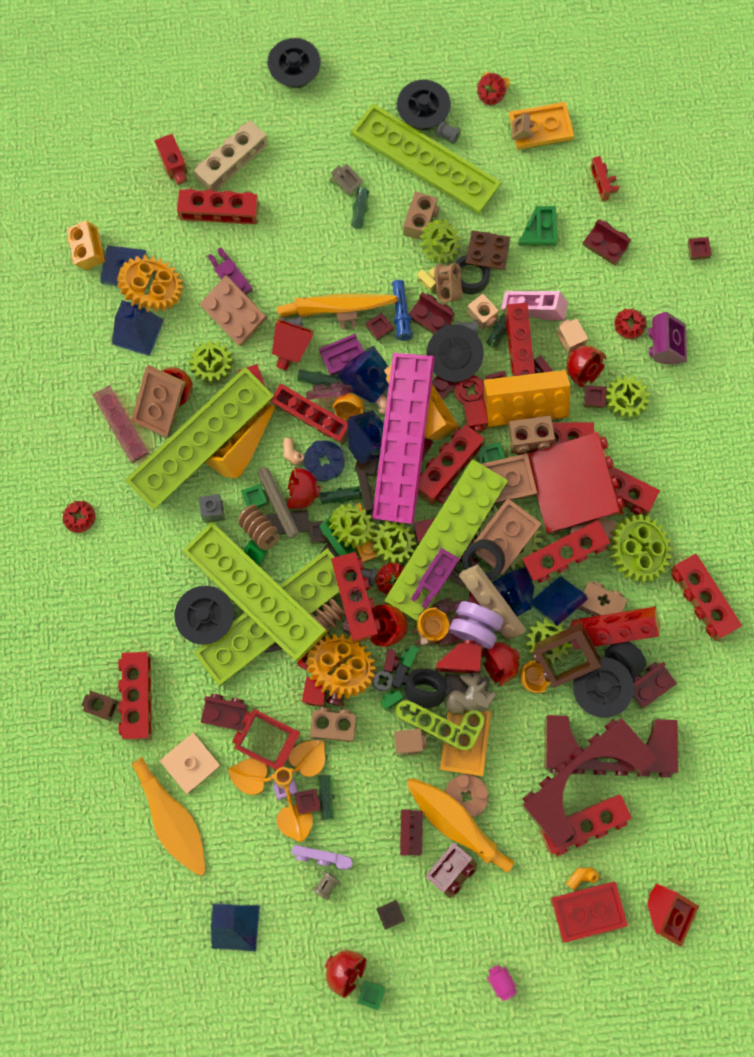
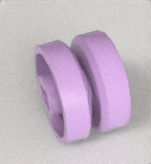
[449,601,504,649]

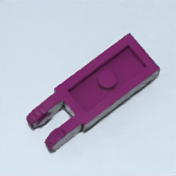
[207,247,253,295]
[411,548,459,609]

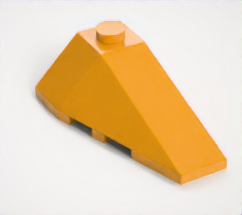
[205,404,275,479]

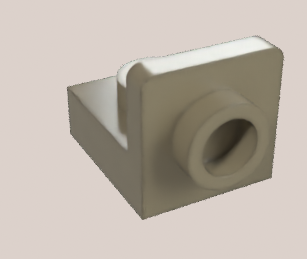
[329,164,363,195]

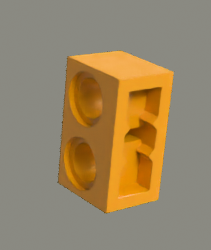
[67,220,105,270]

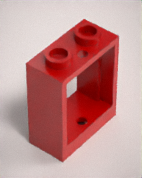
[232,709,300,770]

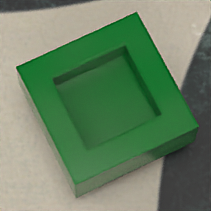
[241,484,267,508]
[243,539,268,567]
[400,645,419,670]
[381,690,403,711]
[357,980,386,1011]

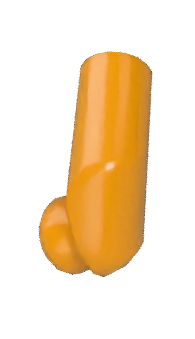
[566,867,599,891]

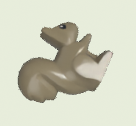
[445,672,497,715]

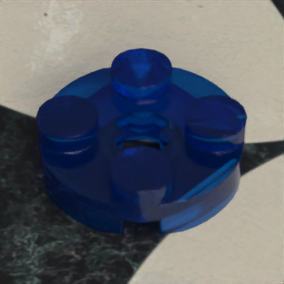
[304,441,345,482]

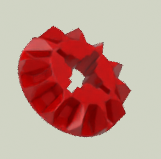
[476,73,506,105]
[614,307,647,339]
[454,375,484,405]
[62,500,95,533]
[375,563,404,595]

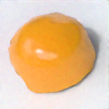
[332,393,364,422]
[417,607,450,642]
[520,660,551,693]

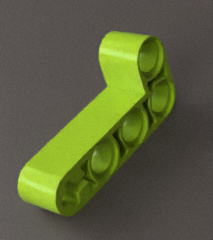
[395,700,484,751]

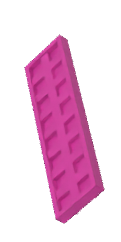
[372,353,435,524]

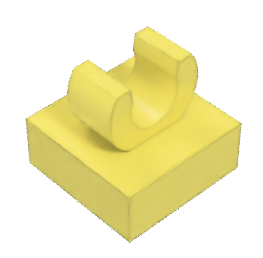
[417,267,437,294]

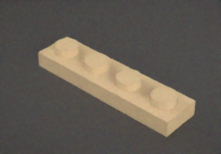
[459,565,526,640]

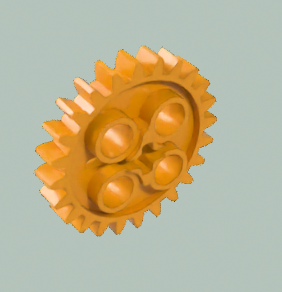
[117,255,183,313]
[306,634,376,699]

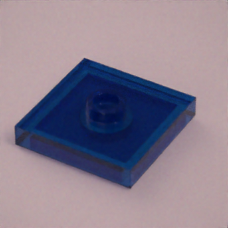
[100,245,147,286]
[529,576,588,626]

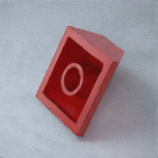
[435,640,481,674]
[647,883,699,947]

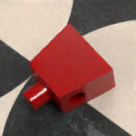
[154,133,188,185]
[272,319,314,370]

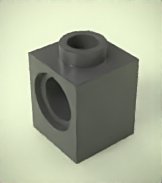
[199,494,225,523]

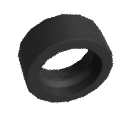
[453,255,490,295]
[462,539,505,581]
[605,641,647,679]
[405,669,447,708]

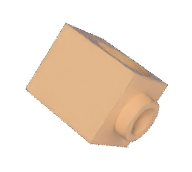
[467,294,499,330]
[557,318,588,354]

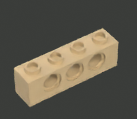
[194,120,268,192]

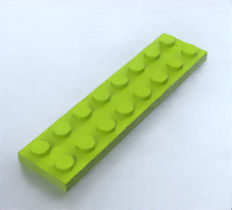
[351,103,501,215]
[125,367,274,511]
[384,459,508,622]
[182,521,327,662]
[194,548,353,686]

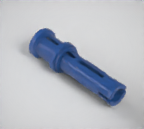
[392,280,414,341]

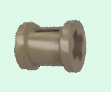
[312,871,340,900]

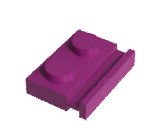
[319,334,367,377]

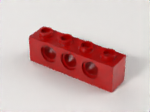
[177,188,259,225]
[505,302,535,376]
[270,383,353,445]
[510,422,594,455]
[418,424,485,506]
[611,467,660,516]
[521,520,610,583]
[331,552,381,644]
[671,553,742,641]
[570,606,661,650]
[118,652,152,741]
[538,794,632,857]

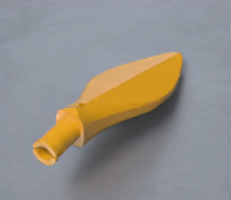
[277,294,398,319]
[131,757,205,875]
[407,779,514,873]

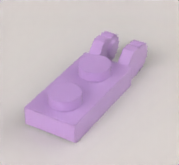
[291,845,353,870]

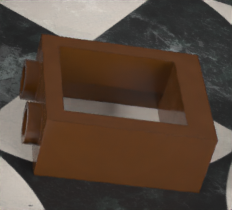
[533,623,601,688]

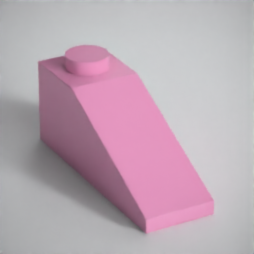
[501,291,569,320]

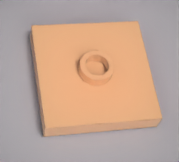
[160,733,221,794]

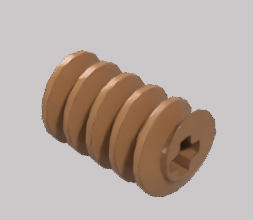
[238,505,280,550]
[310,598,346,639]

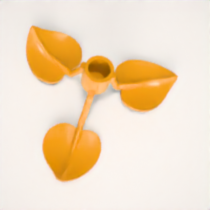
[228,740,325,842]

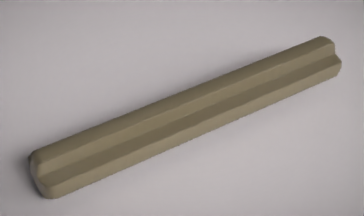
[257,467,299,539]

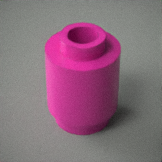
[486,964,517,1001]

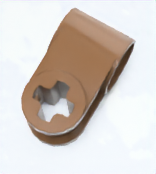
[434,263,463,303]

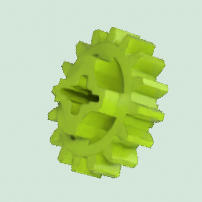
[420,219,461,264]
[189,340,233,384]
[605,375,650,420]
[329,503,375,548]
[370,520,416,564]
[525,618,572,665]

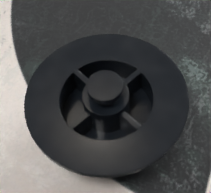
[267,38,321,88]
[397,80,451,130]
[427,324,484,382]
[174,586,234,645]
[573,657,634,718]

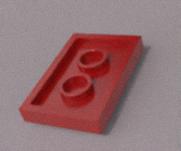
[550,881,628,943]

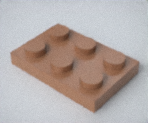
[200,275,268,346]
[131,365,185,437]
[466,454,537,504]
[474,498,541,574]

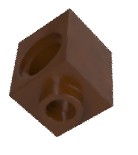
[82,691,119,721]

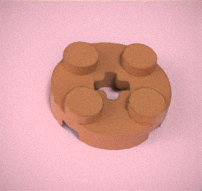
[445,775,488,818]

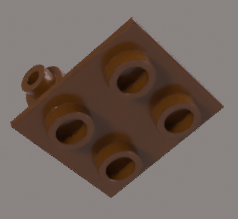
[465,230,511,270]

